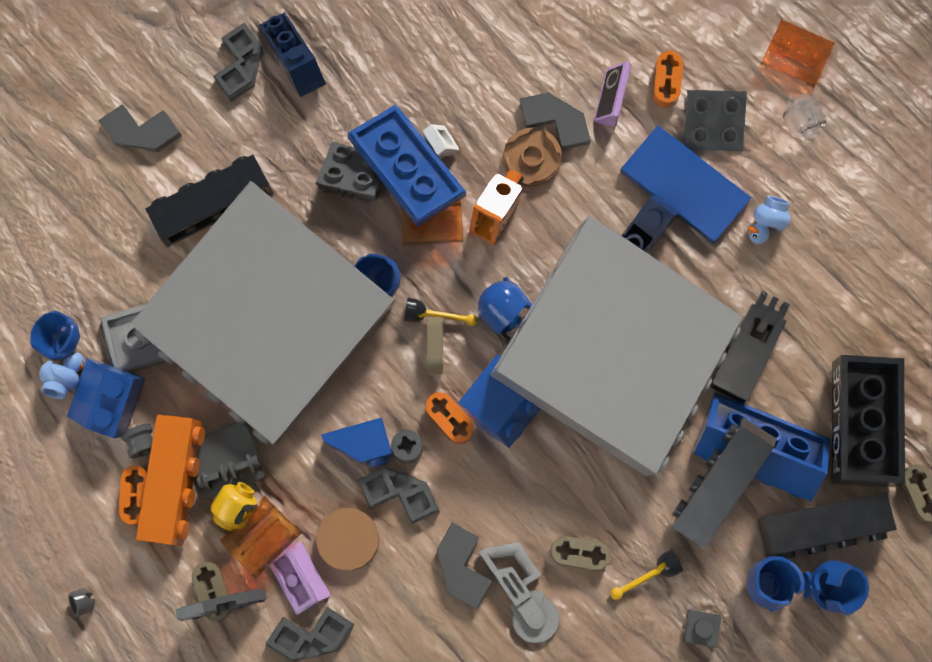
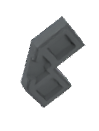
[213,22,262,102]
[519,92,591,150]
[98,104,182,152]
[357,467,440,525]
[437,522,492,609]
[176,589,267,621]
[265,607,354,662]

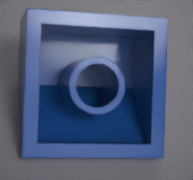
[458,355,541,448]
[67,358,145,438]

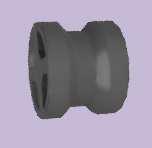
[121,423,153,459]
[391,430,423,464]

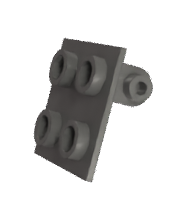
[684,90,747,151]
[316,142,380,203]
[197,422,265,499]

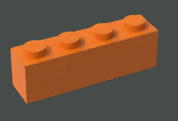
[136,414,205,546]

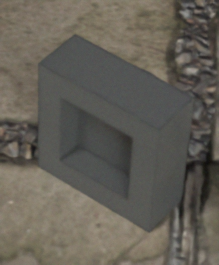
[683,610,721,648]

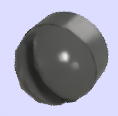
[68,589,95,617]

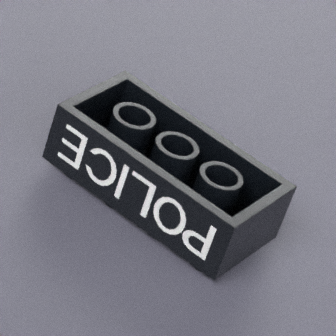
[831,355,905,488]

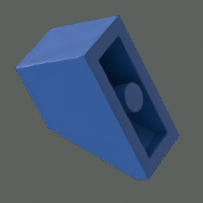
[321,417,393,468]

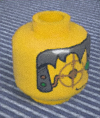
[211,482,258,531]

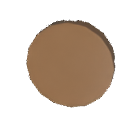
[503,128,562,186]
[316,508,379,571]

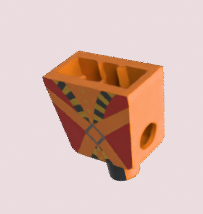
[469,170,524,246]

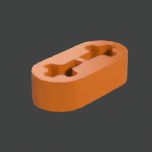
[653,51,683,108]
[426,392,474,444]
[119,465,147,526]

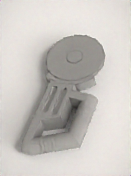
[479,542,559,643]

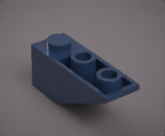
[259,12,326,98]
[621,195,680,253]

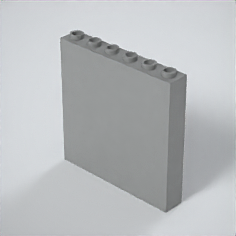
[130,181,395,445]
[490,216,743,476]

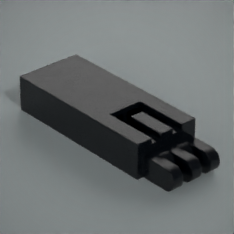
[710,290,790,404]

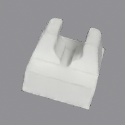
[423,124,460,159]

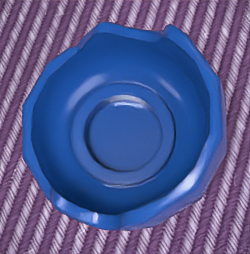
[354,254,401,297]
[30,311,81,361]

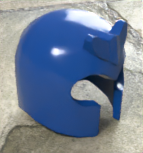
[478,277,532,335]
[746,556,805,612]
[803,560,869,615]

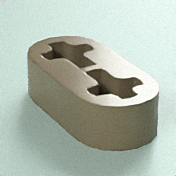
[427,317,443,374]
[901,464,932,523]
[550,536,611,571]
[192,561,232,621]

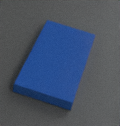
[348,104,467,227]
[620,125,752,244]

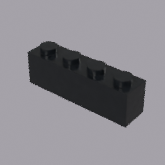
[145,154,274,247]
[672,418,776,549]
[758,492,897,559]

